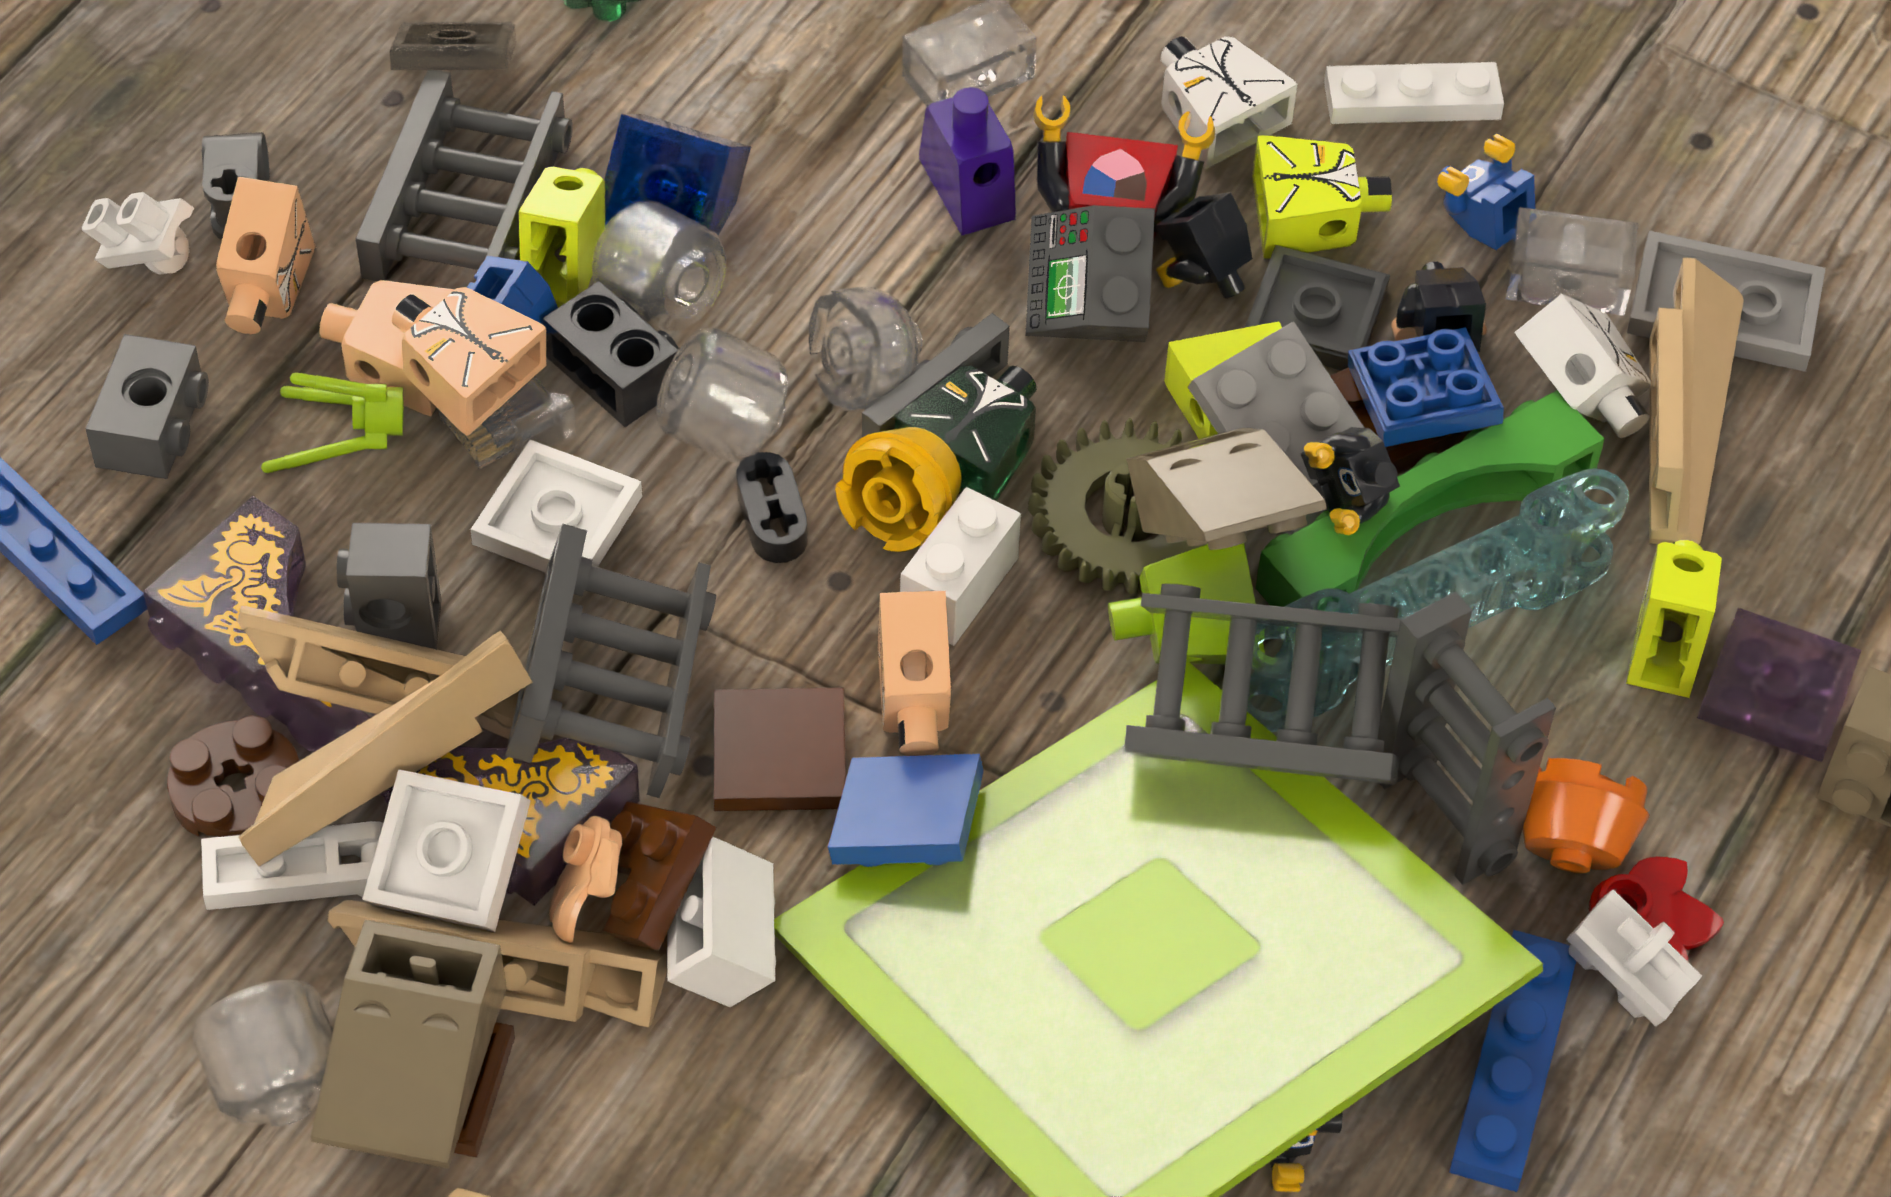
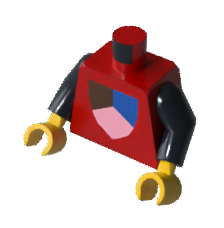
[1033,96,1215,241]

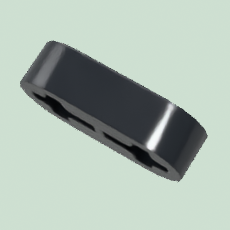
[736,452,808,563]

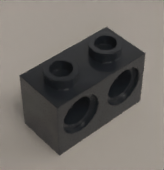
[543,281,681,427]

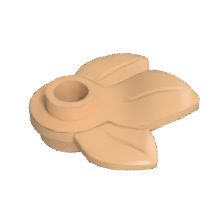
[549,816,622,943]

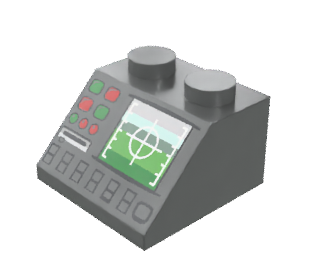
[1025,205,1155,342]

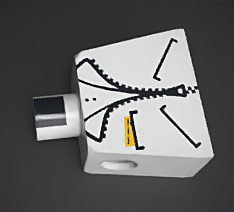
[1161,36,1297,169]
[1514,293,1651,438]

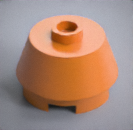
[1522,758,1649,873]

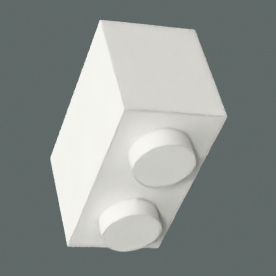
[900,487,1021,646]
[667,836,776,1007]

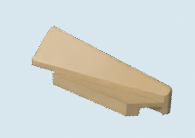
[1649,258,1744,545]
[237,606,539,749]
[238,630,533,867]
[328,900,667,1027]

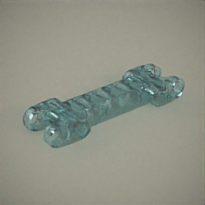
[1247,468,1629,732]

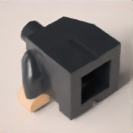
[1391,261,1487,352]

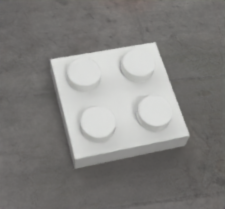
[470,439,642,573]
[362,769,531,932]

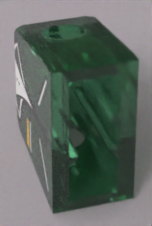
[895,366,1037,501]

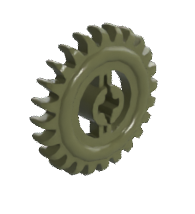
[1028,418,1206,594]

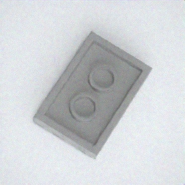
[1627,231,1826,372]
[1188,321,1364,535]

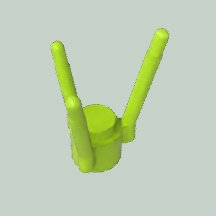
[261,372,404,473]

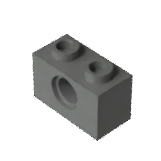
[85,334,209,479]
[337,523,442,649]

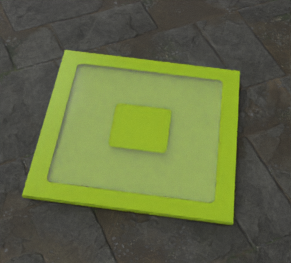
[774,661,1543,1197]

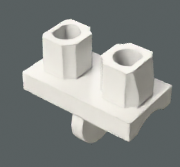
[82,192,194,274]
[1566,890,1702,1027]

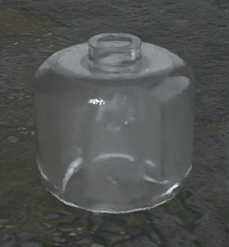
[592,201,726,332]
[656,328,788,463]
[192,979,333,1127]

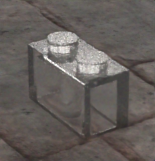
[902,0,1037,107]
[1506,207,1638,316]

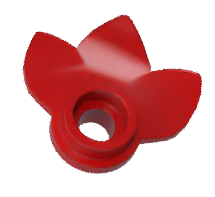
[1589,856,1724,962]

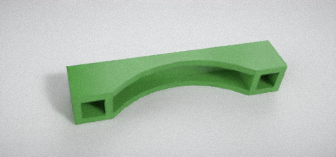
[1255,390,1605,633]

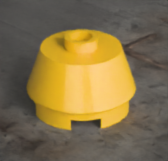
[835,427,961,552]

